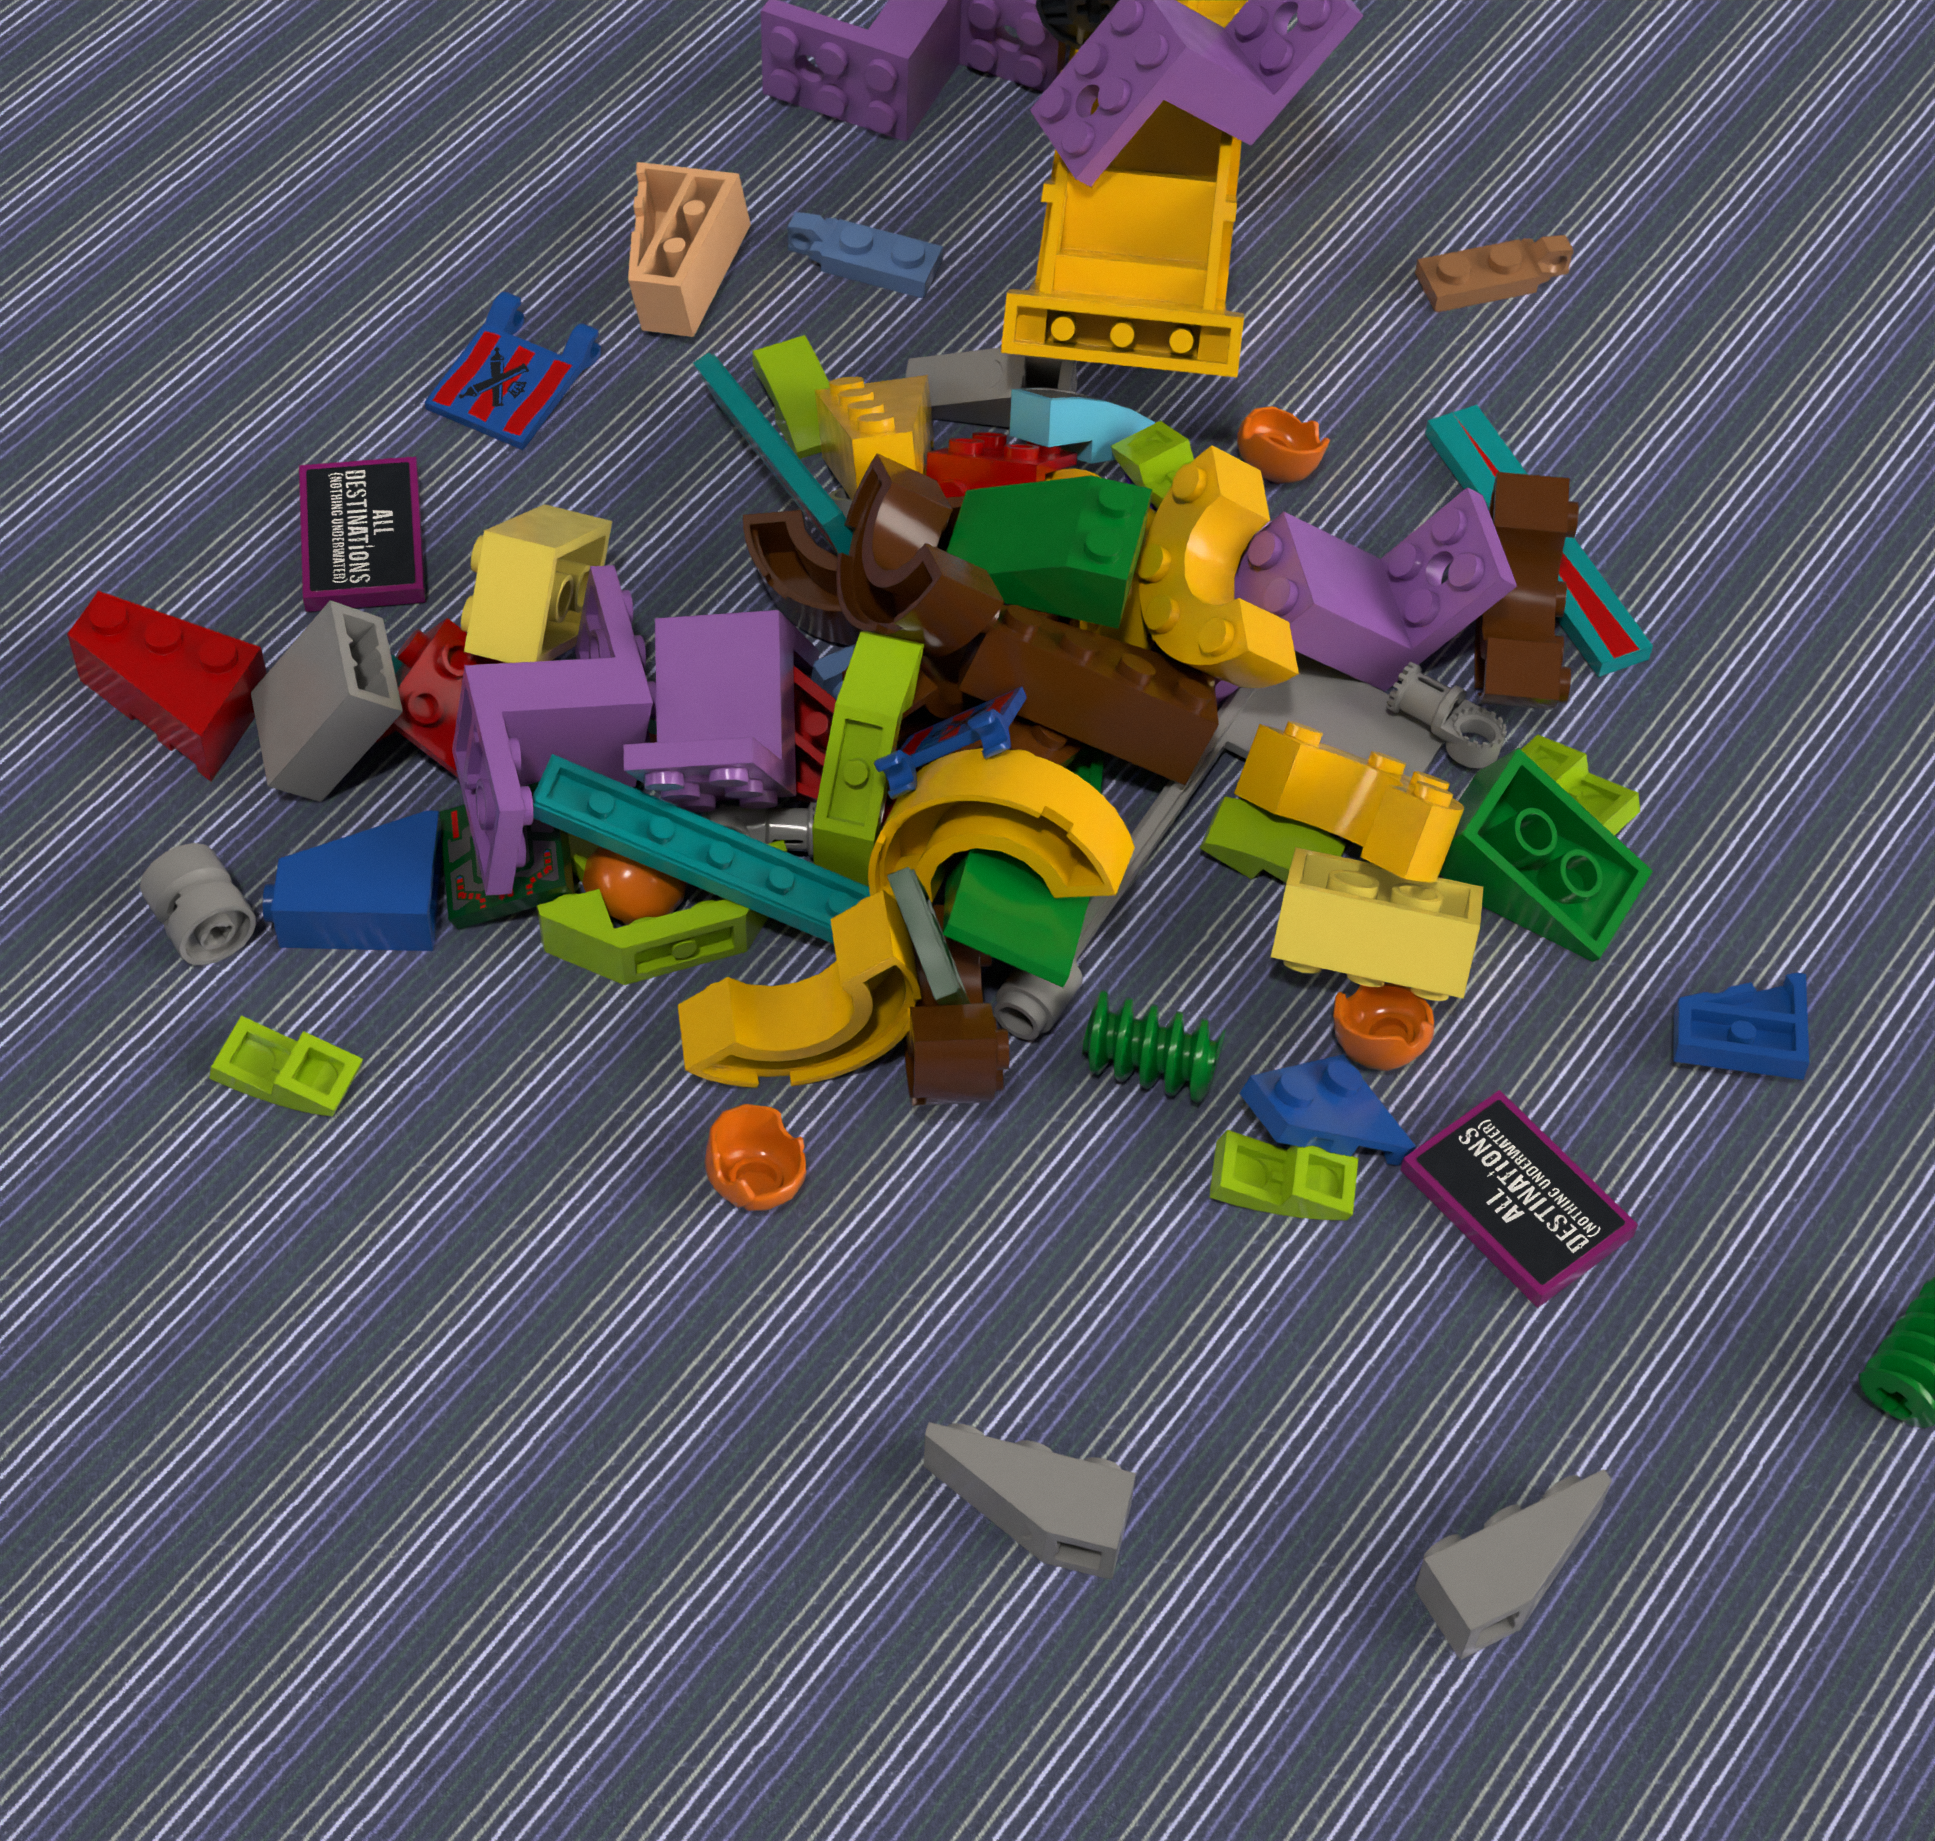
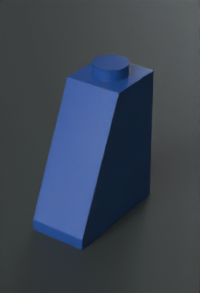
[263,810,443,951]

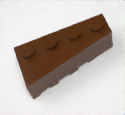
[958,605,1219,785]

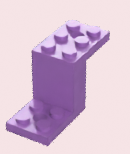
[761,0,1066,142]
[1030,0,1364,186]
[1170,487,1517,705]
[452,565,656,896]
[624,610,819,812]

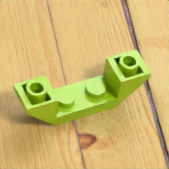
[812,631,924,887]
[537,840,787,985]

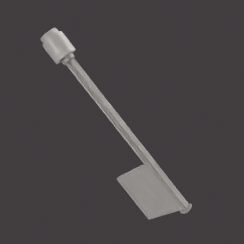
[994,651,1446,1040]

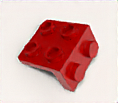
[926,432,1077,498]
[376,618,505,777]

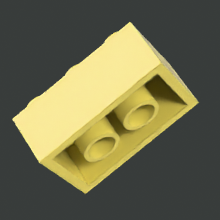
[461,504,612,663]
[1271,847,1483,1001]

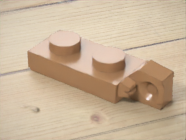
[1415,235,1574,312]

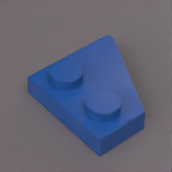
[1673,972,1809,1080]
[1239,1054,1416,1166]

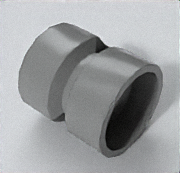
[140,843,256,965]

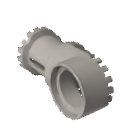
[1386,662,1507,769]
[702,802,817,857]

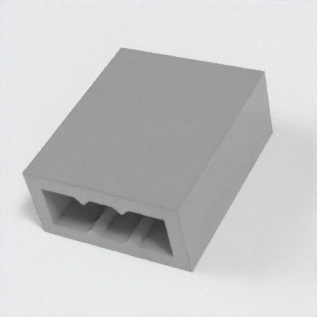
[251,600,403,802]

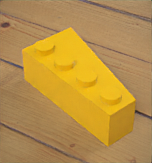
[815,375,934,501]

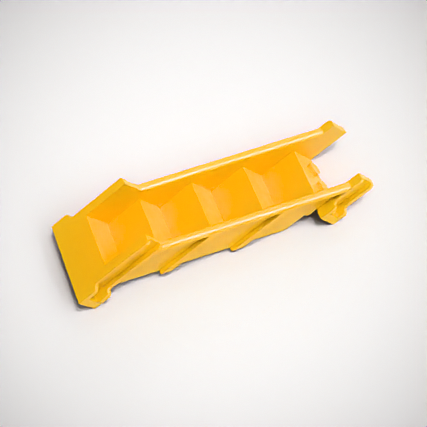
[1001,0,1248,377]

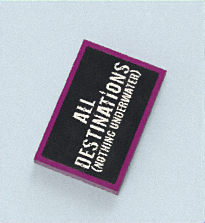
[299,456,426,612]
[1400,1090,1638,1308]

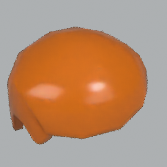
[1237,406,1330,484]
[582,846,687,925]
[1333,983,1435,1071]
[705,1104,806,1211]

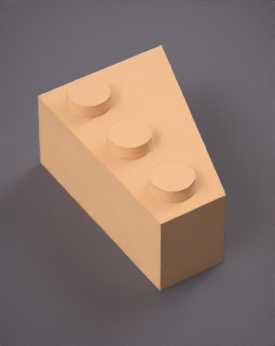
[628,162,751,337]

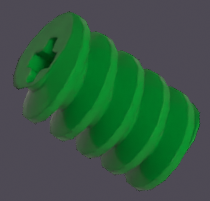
[1082,990,1226,1103]
[1859,1277,1935,1429]

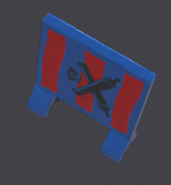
[424,292,601,450]
[874,686,1027,800]

